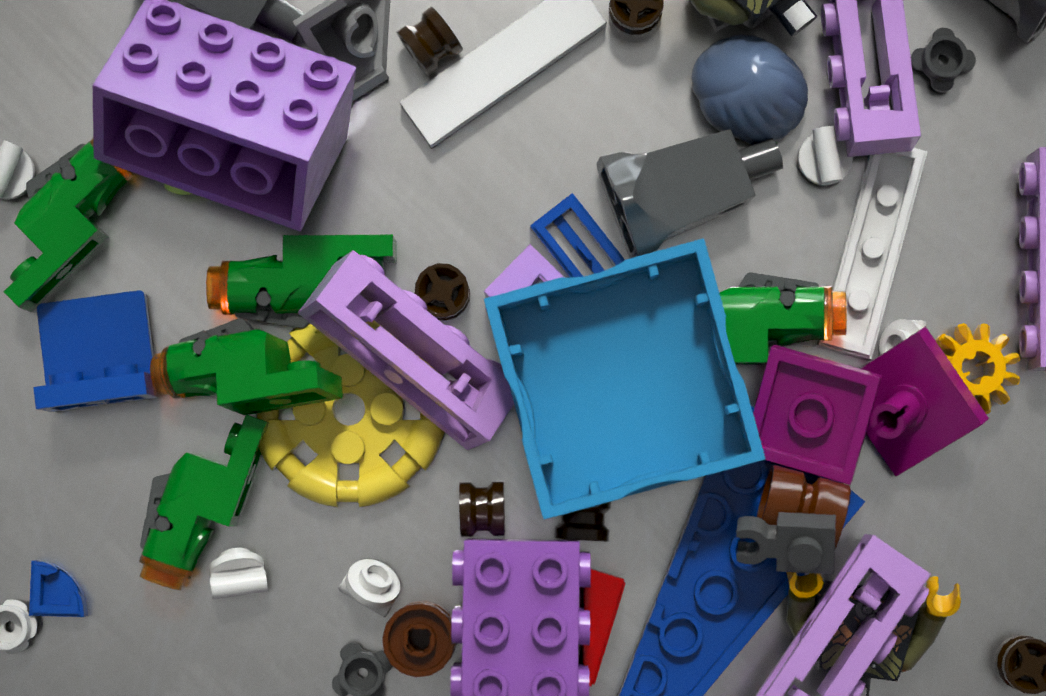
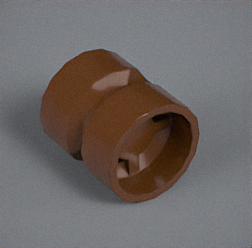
[756,465,851,549]
[382,600,457,677]

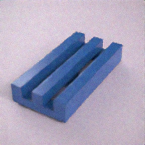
[530,193,625,278]

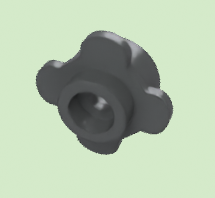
[911,28,976,92]
[332,642,393,696]

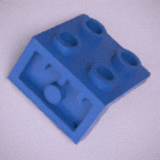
[33,290,159,412]

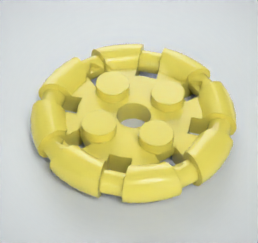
[257,320,445,508]

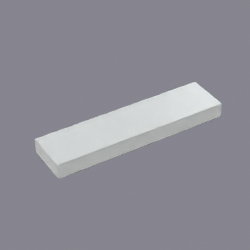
[400,0,607,148]
[816,148,928,361]

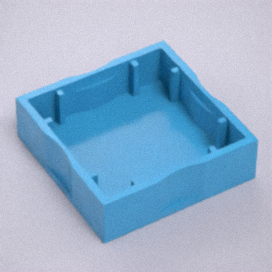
[484,238,766,520]

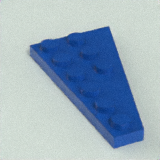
[618,406,865,696]

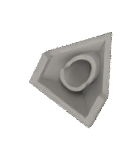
[292,0,390,101]

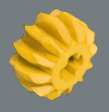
[936,323,1020,414]

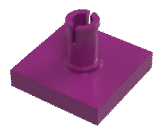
[860,326,989,476]
[753,344,882,485]

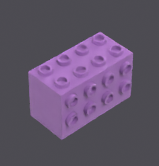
[92,0,357,232]
[450,538,591,696]

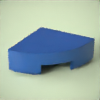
[29,560,88,617]

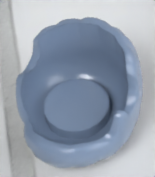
[691,34,808,145]

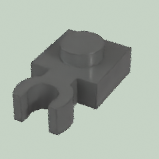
[736,512,836,575]

